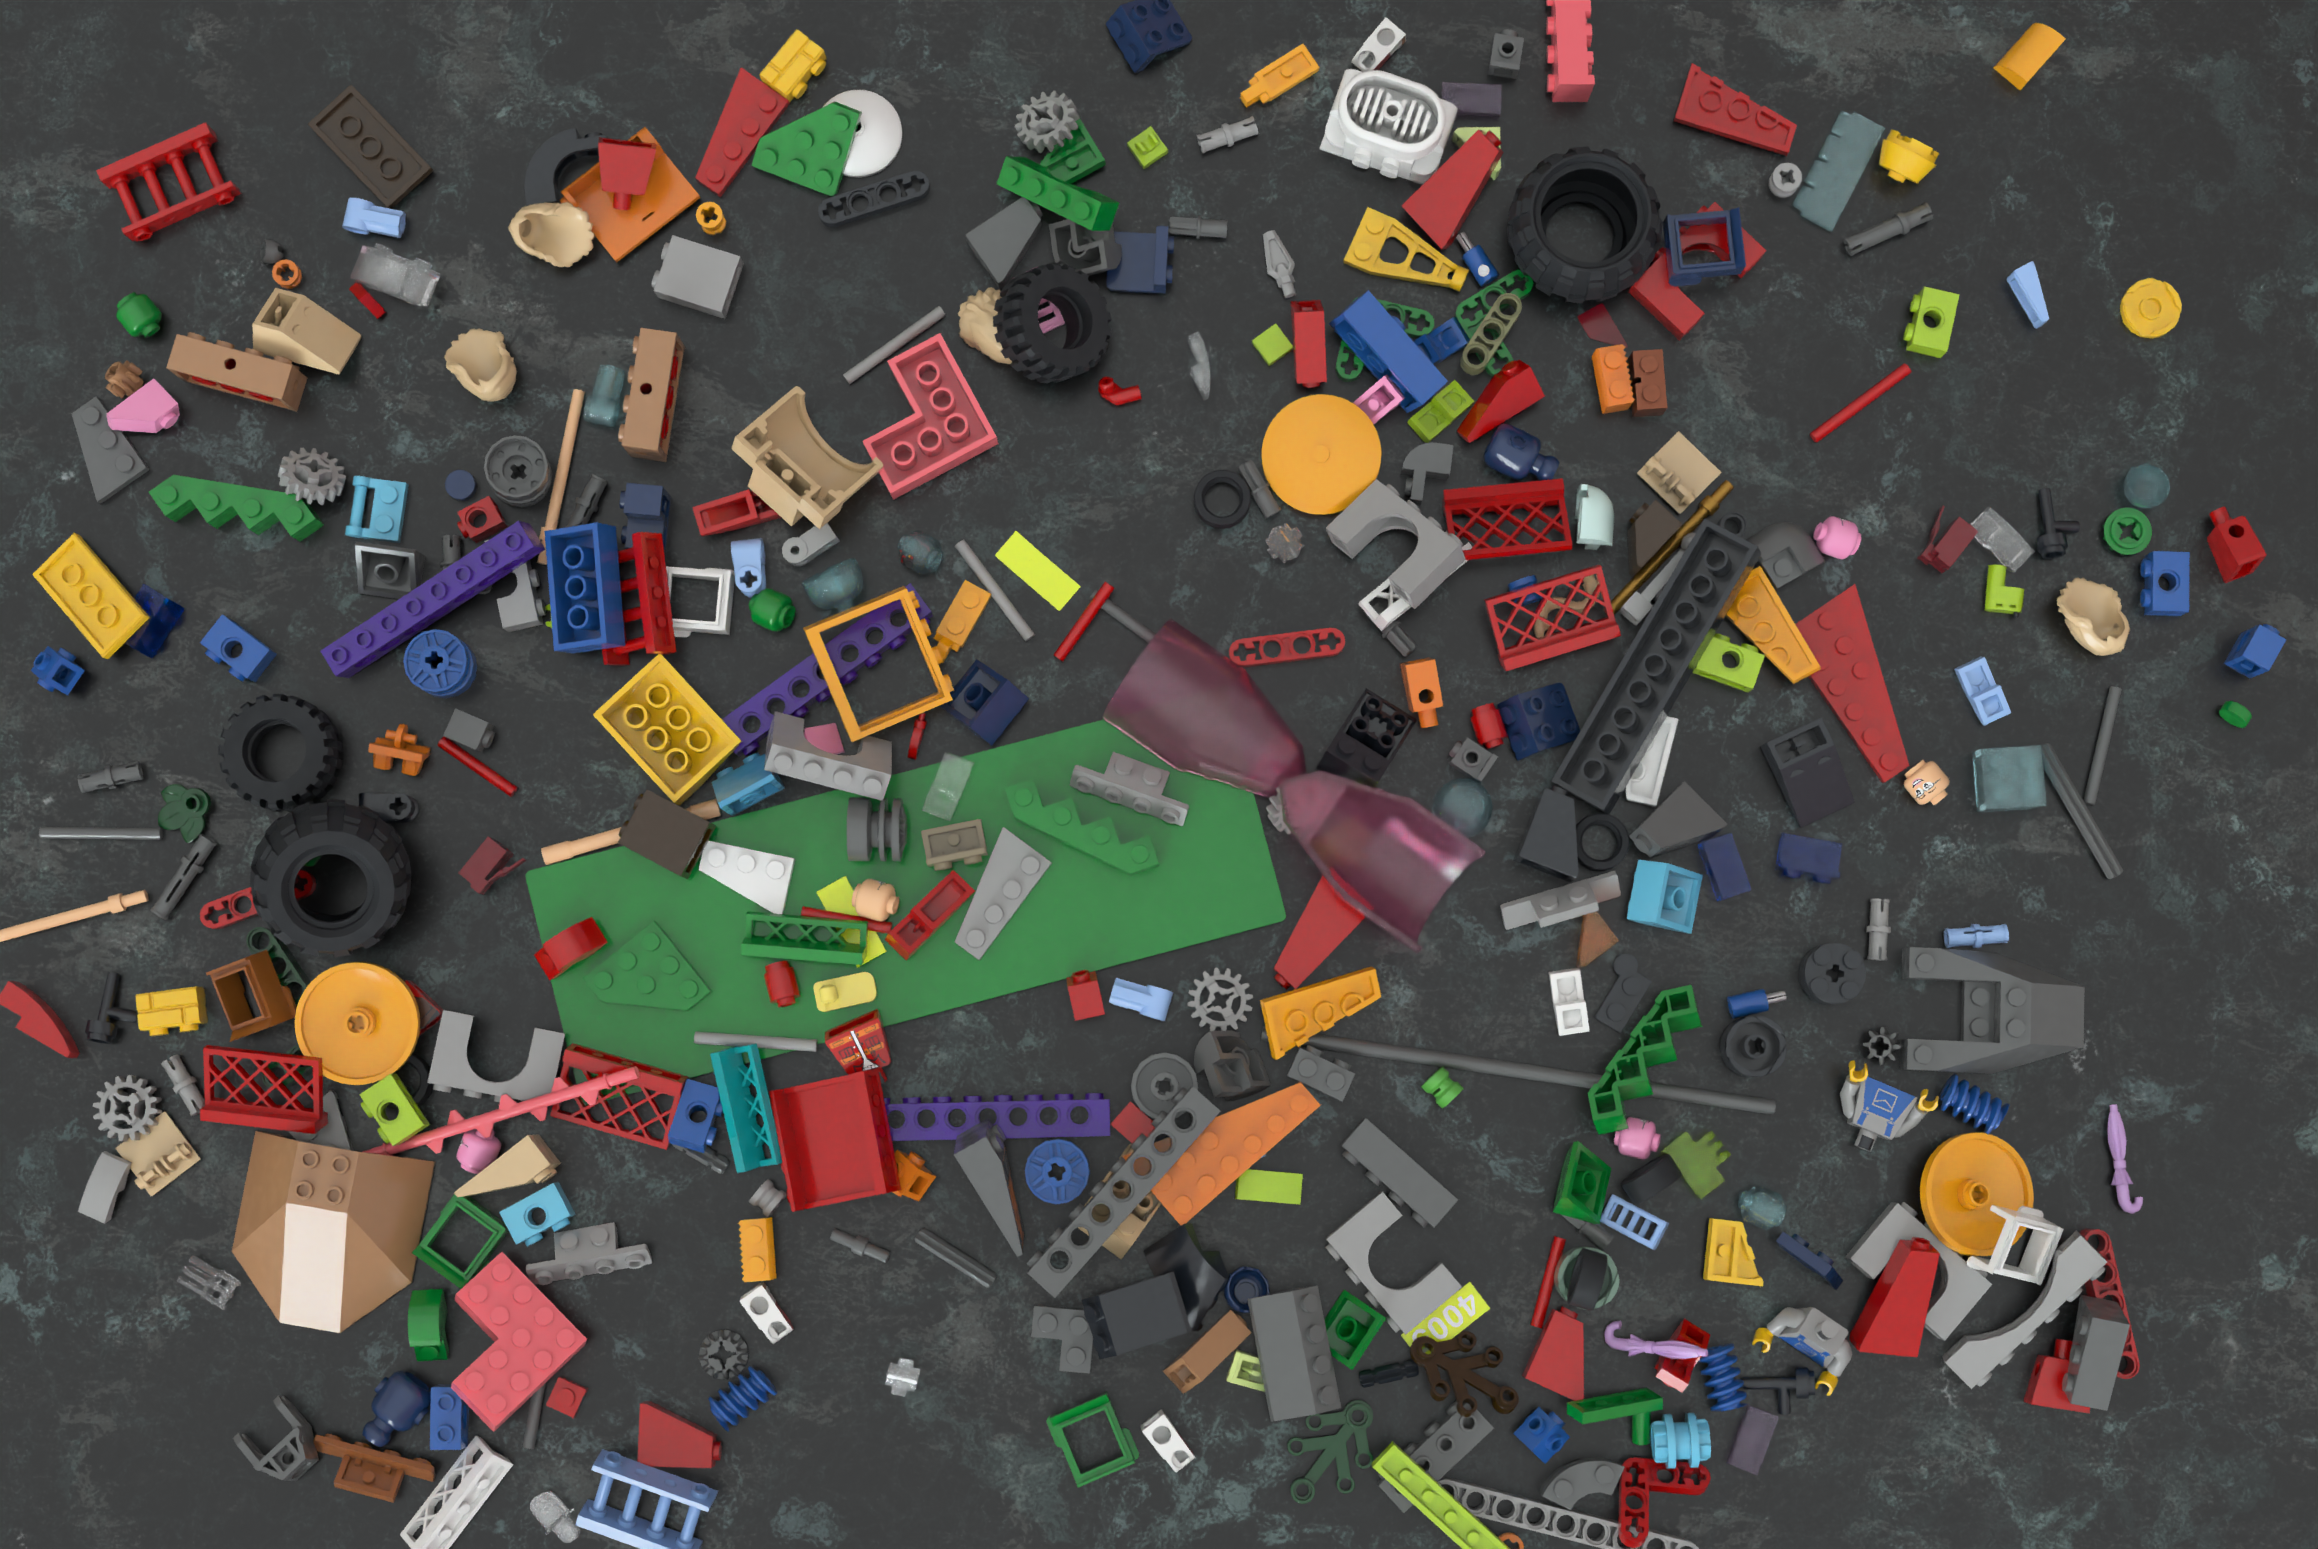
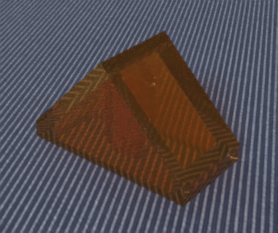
[1576,911,1619,968]

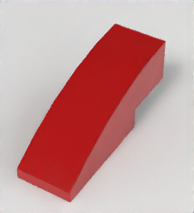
[692,489,782,536]
[885,870,975,961]
[0,981,80,1058]

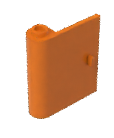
[559,127,701,263]

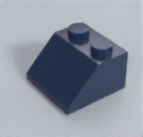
[940,659,1029,746]

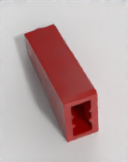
[1402,130,1504,250]
[1273,869,1372,990]
[1849,1237,1940,1357]

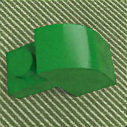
[408,1289,449,1361]

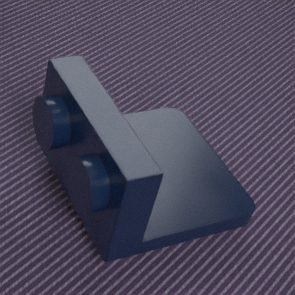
[1105,0,1192,73]
[1107,226,1174,294]
[1497,683,1581,761]

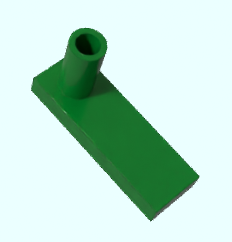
[1567,1388,1663,1445]

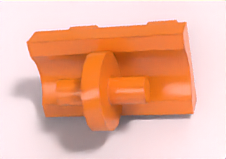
[368,723,431,776]

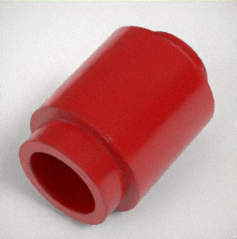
[1470,703,1508,749]
[764,961,800,1008]

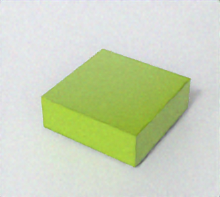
[1252,324,1293,366]

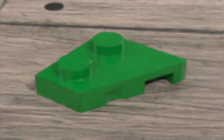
[1040,119,1106,184]

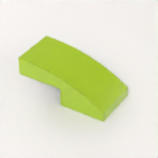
[1407,380,1475,443]
[1235,1169,1303,1205]

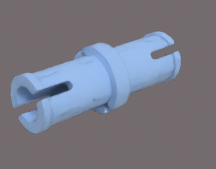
[1943,924,2009,948]

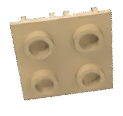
[1637,431,1722,515]
[116,1111,201,1197]

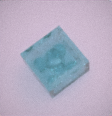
[1972,745,2047,812]

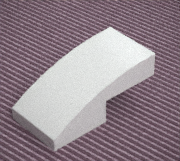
[1548,968,1589,1036]

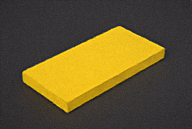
[32,533,150,659]

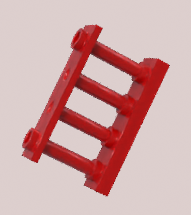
[96,122,241,242]
[602,532,676,666]

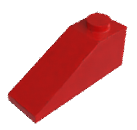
[1457,359,1545,443]

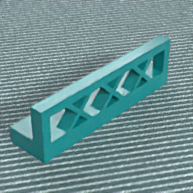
[710,1043,782,1173]

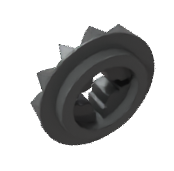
[698,1330,748,1380]

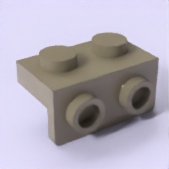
[921,819,988,871]

